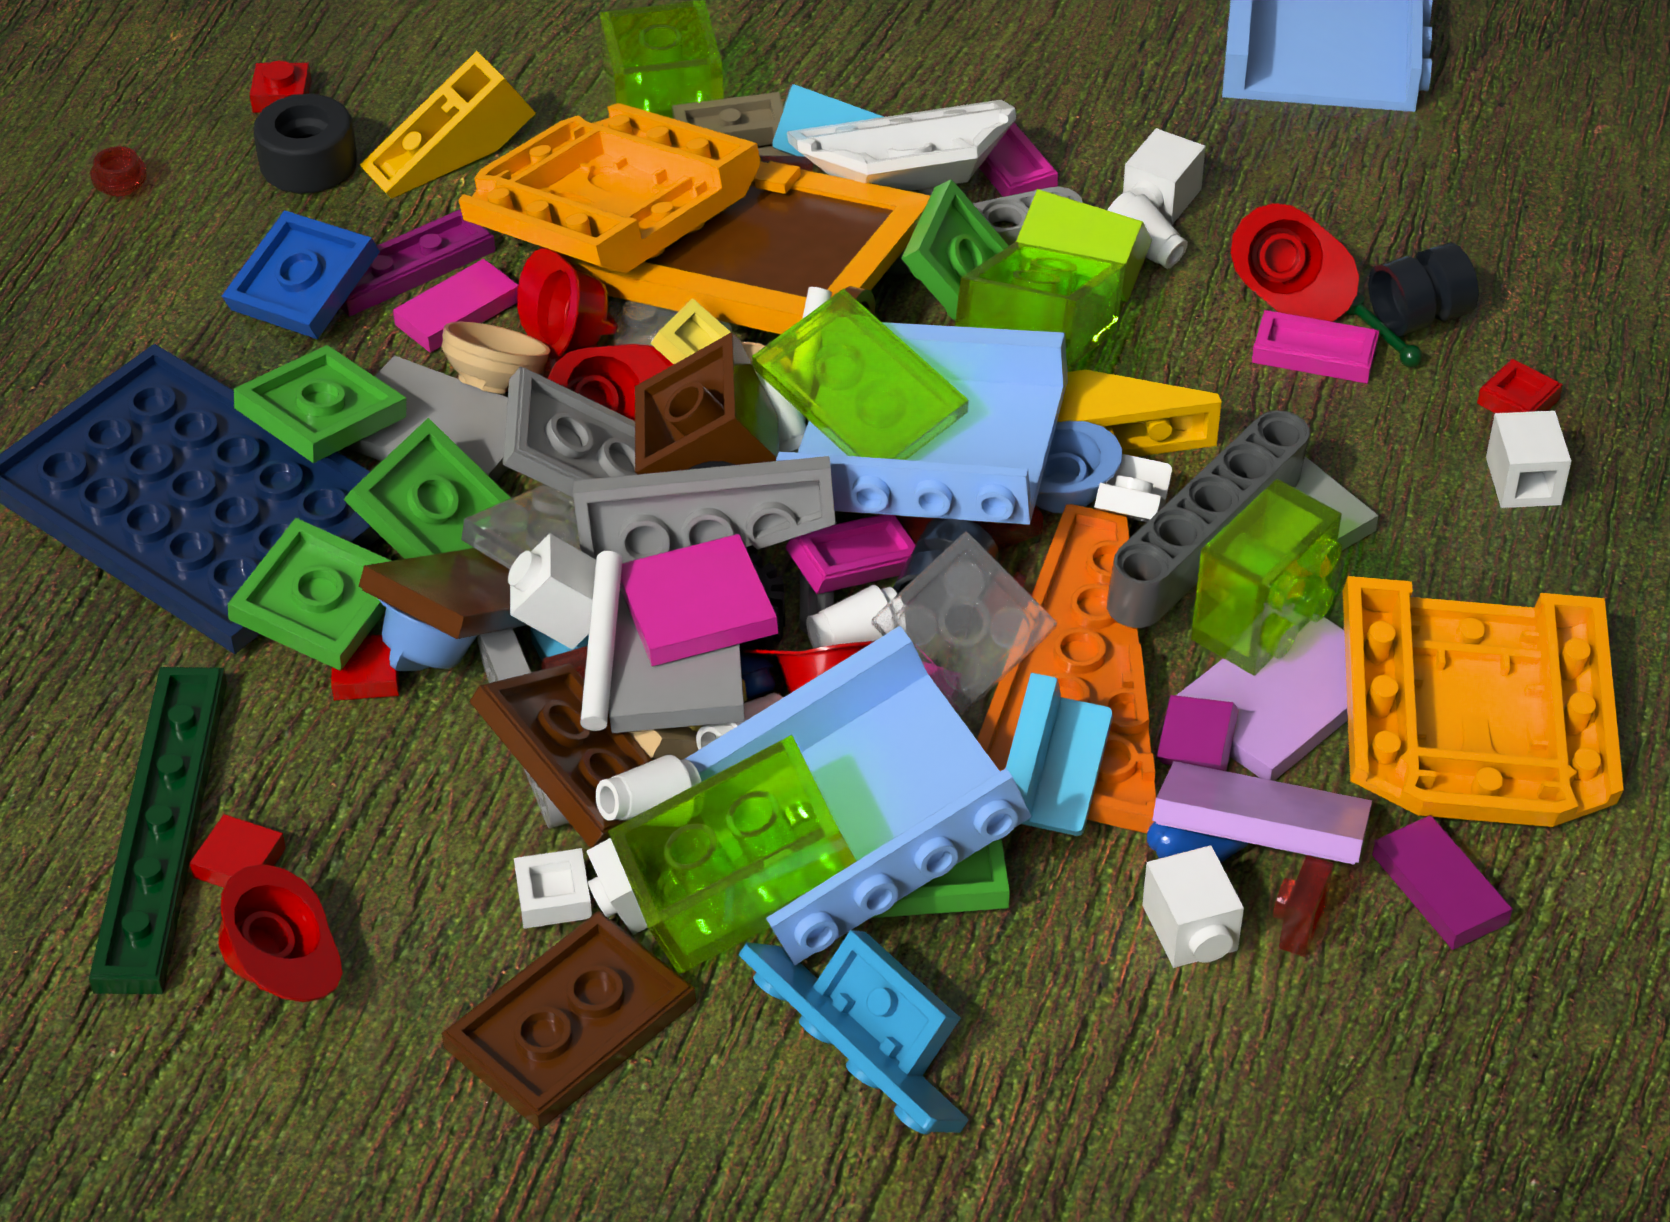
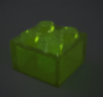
[599,0,724,119]
[1191,479,1342,676]

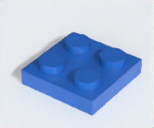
[221,210,380,339]

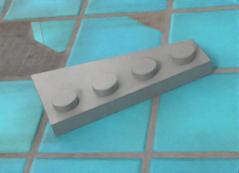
[573,456,836,563]

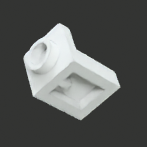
[1094,454,1173,522]

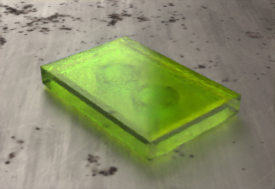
[752,288,969,460]

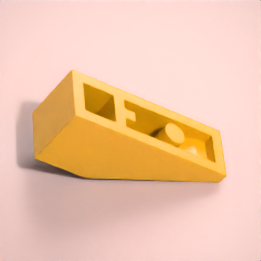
[360,51,536,199]
[1057,370,1222,457]

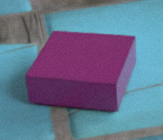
[1157,695,1239,771]

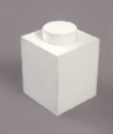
[1123,128,1206,225]
[1486,411,1571,508]
[508,533,596,650]
[1142,845,1244,968]

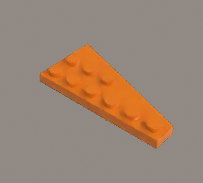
[977,504,1156,834]

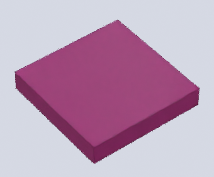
[620,534,778,666]

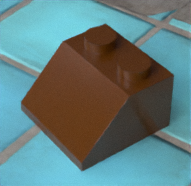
[635,332,779,475]

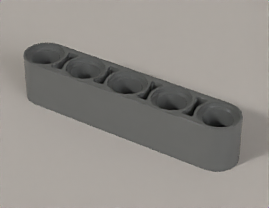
[1106,410,1310,628]

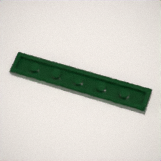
[89,667,227,994]

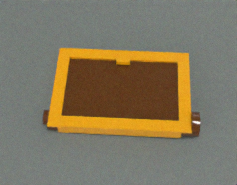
[539,161,931,338]

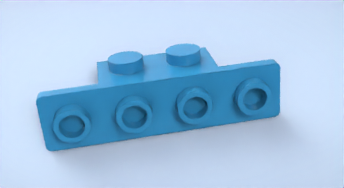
[739,930,968,1135]

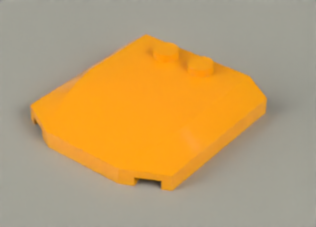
[459,103,761,273]
[1343,576,1624,827]

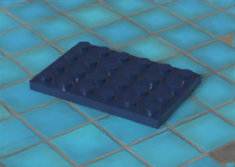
[0,344,381,654]

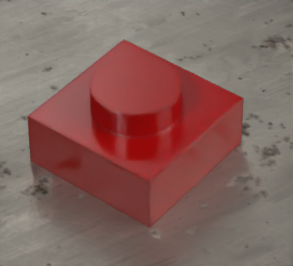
[249,61,312,113]

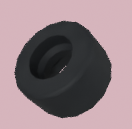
[254,94,357,194]

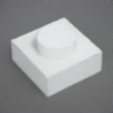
[587,838,657,935]
[514,848,592,929]

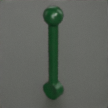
[1345,292,1423,368]

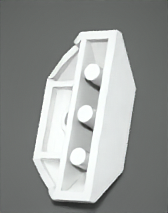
[787,100,1016,195]

